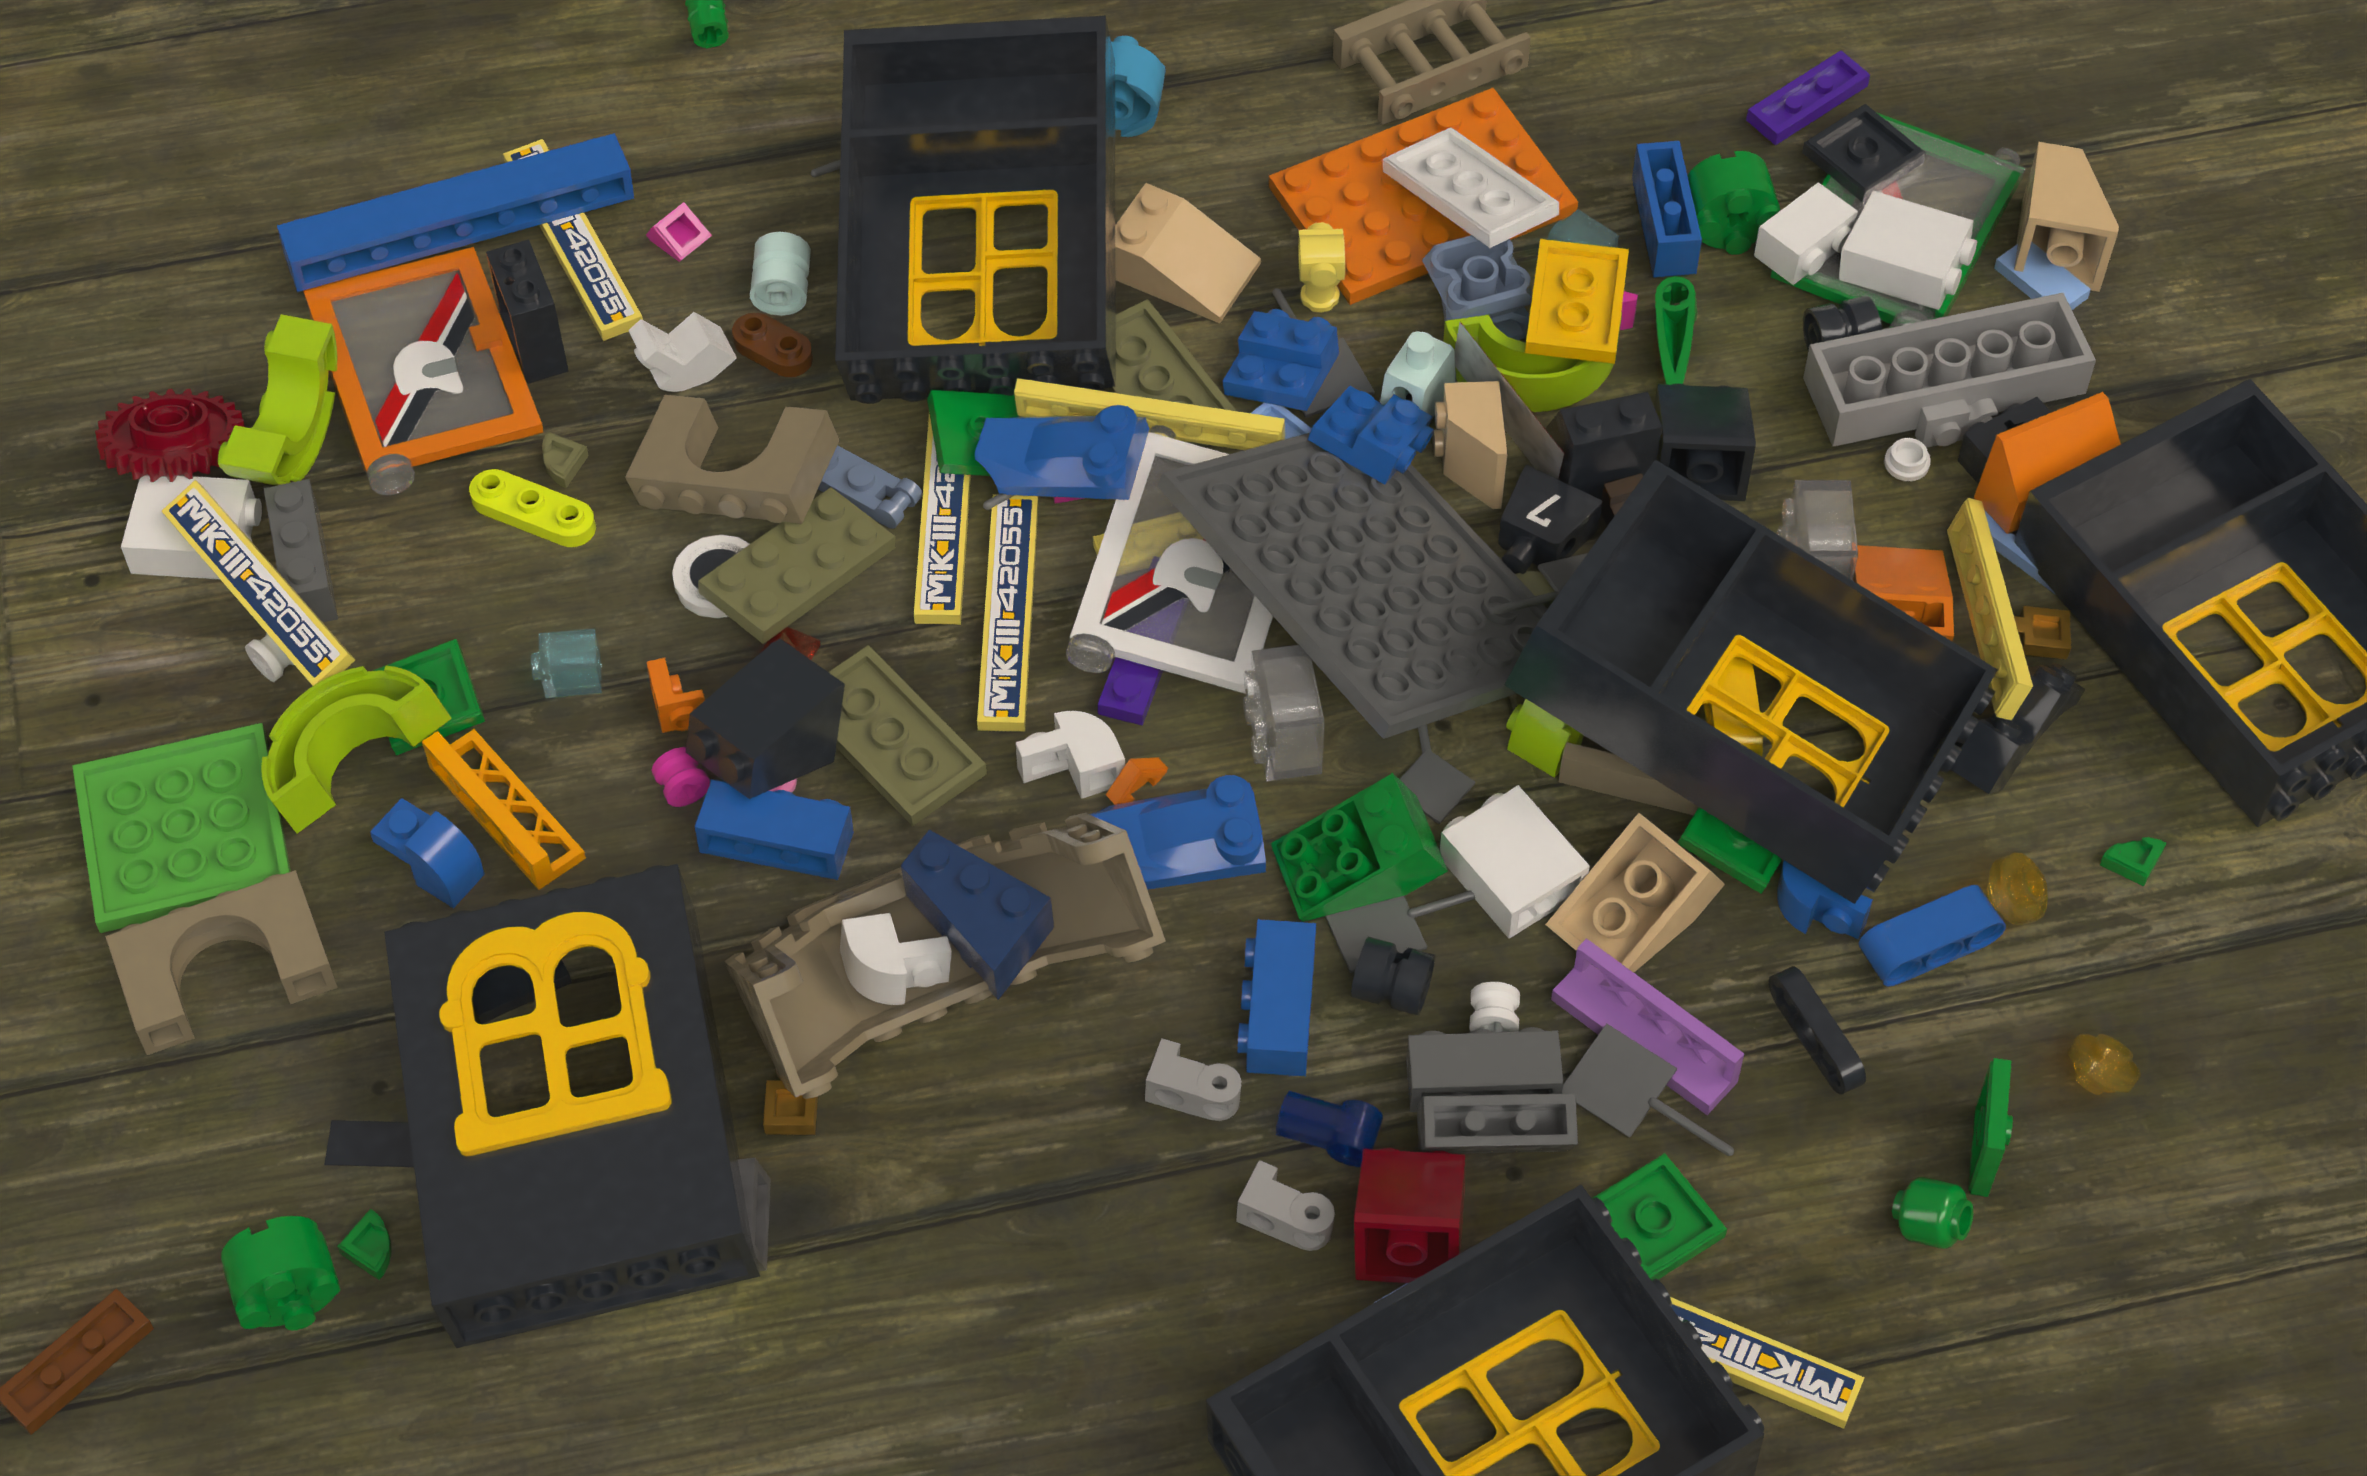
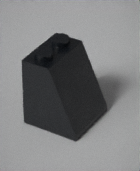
[1654,384,1756,501]
[1545,392,1662,500]
[686,639,845,799]

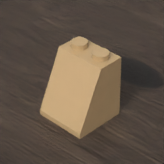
[2014,142,2119,292]

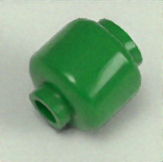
[1892,1177,1974,1249]

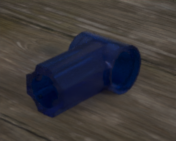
[1276,1091,1383,1167]

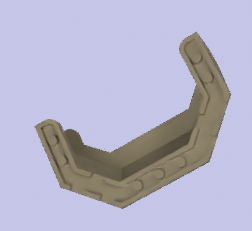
[724,813,1166,1099]

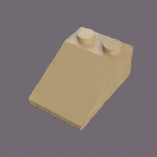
[1115,183,1261,323]
[1545,813,1725,973]

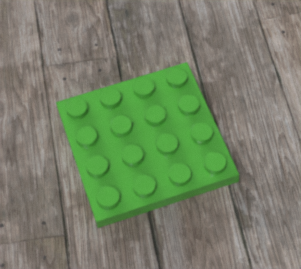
[72,723,291,933]

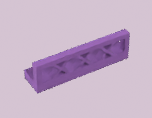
[1551,938,1744,1115]

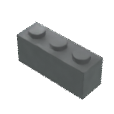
[264,479,338,622]
[1406,1027,1563,1112]
[1417,1094,1578,1154]

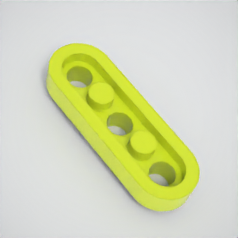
[469,469,596,547]

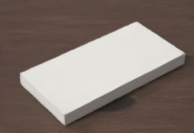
[1383,127,1559,248]

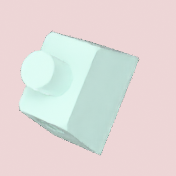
[1380,331,1456,417]

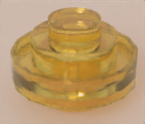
[1987,852,2048,925]
[2068,1034,2141,1095]

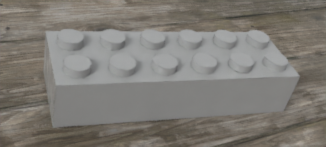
[1803,293,2096,446]

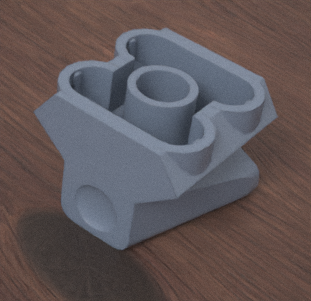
[1422,235,1533,340]

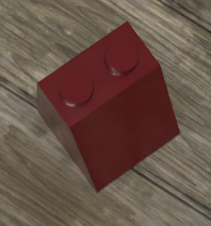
[1354,1148,1466,1283]

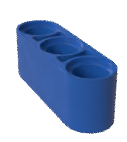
[1859,885,2006,987]

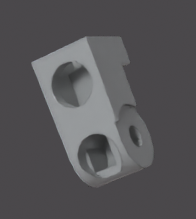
[1145,1038,1242,1121]
[1236,1160,1335,1251]

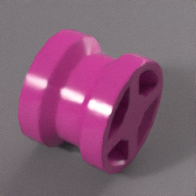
[651,747,710,807]

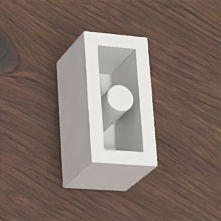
[1754,182,1858,285]

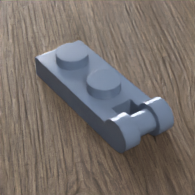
[818,445,923,529]

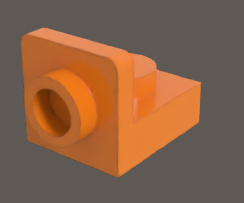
[646,658,705,733]

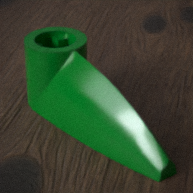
[1655,276,1698,385]

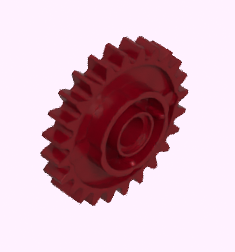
[95,389,245,482]

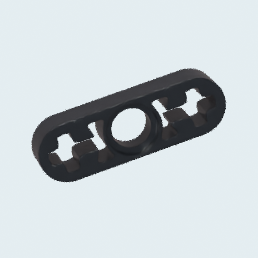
[1769,966,1866,1095]

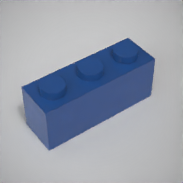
[1632,141,1702,277]
[695,779,854,880]
[1238,919,1316,1077]

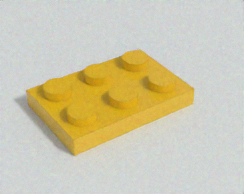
[1525,239,1629,364]

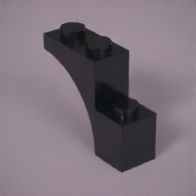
[1950,663,2086,794]

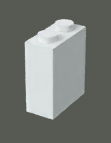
[1839,191,1977,310]
[121,475,262,579]
[1440,785,1590,939]

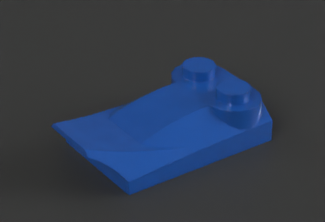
[975,405,1149,500]
[1089,775,1266,890]

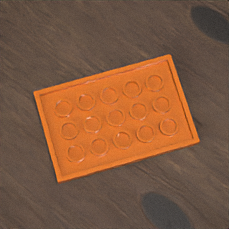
[1269,88,1578,305]

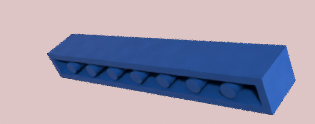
[277,133,634,292]

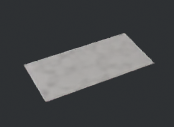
[1454,322,1564,479]

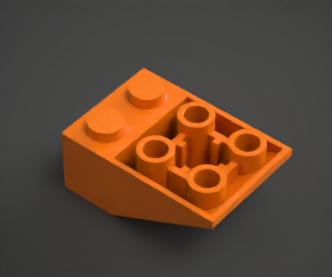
[1850,545,1954,641]

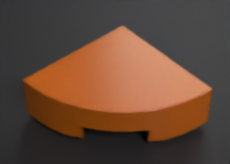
[1105,757,1168,805]

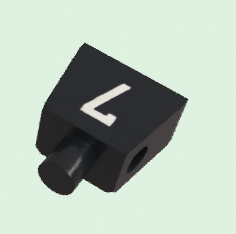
[1498,464,1603,574]

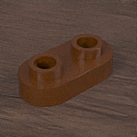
[732,313,813,377]

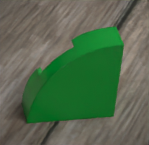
[2100,837,2167,886]
[337,1209,392,1280]

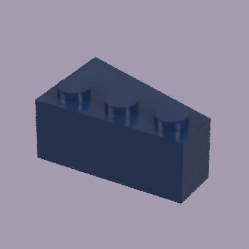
[901,830,1054,1000]

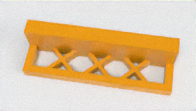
[422,729,586,890]

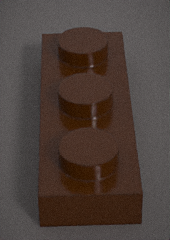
[0,1288,154,1435]

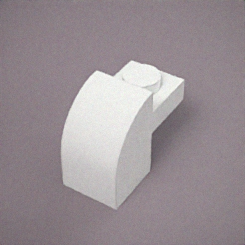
[628,312,737,392]
[1016,711,1125,799]
[840,913,952,1005]

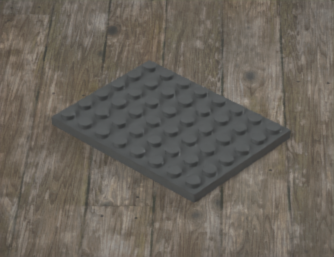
[1157,433,1548,739]

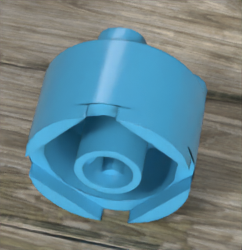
[1111,36,1166,137]

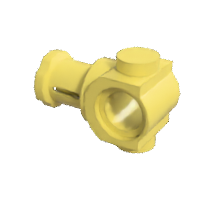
[1298,222,1345,313]

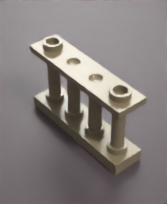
[1333,0,1531,125]

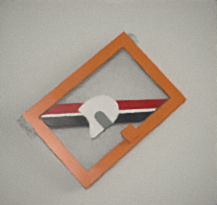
[303,247,543,495]

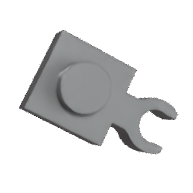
[1915,398,1998,448]

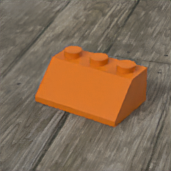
[1974,392,2121,534]

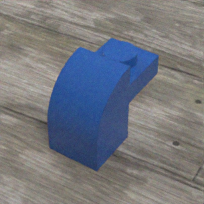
[370,798,485,909]
[1777,860,1873,939]

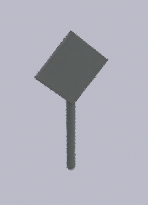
[1400,724,1475,825]

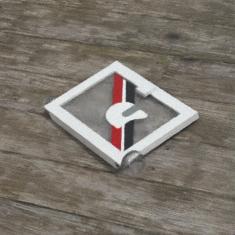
[1066,425,1273,694]

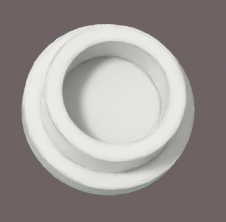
[1884,438,1931,481]

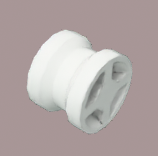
[245,633,294,682]
[1469,982,1520,1033]

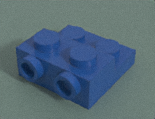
[1223,309,1339,411]
[1307,386,1434,485]

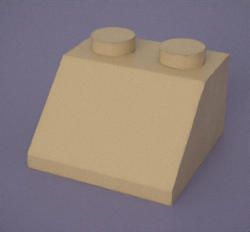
[1433,381,1507,509]

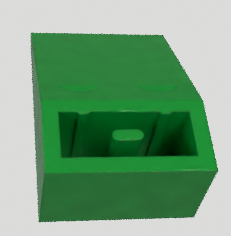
[1270,773,1448,922]

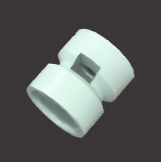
[750,232,811,316]

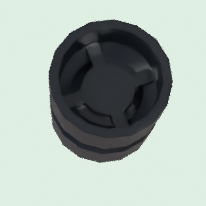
[1803,296,1882,352]
[1351,936,1436,1016]

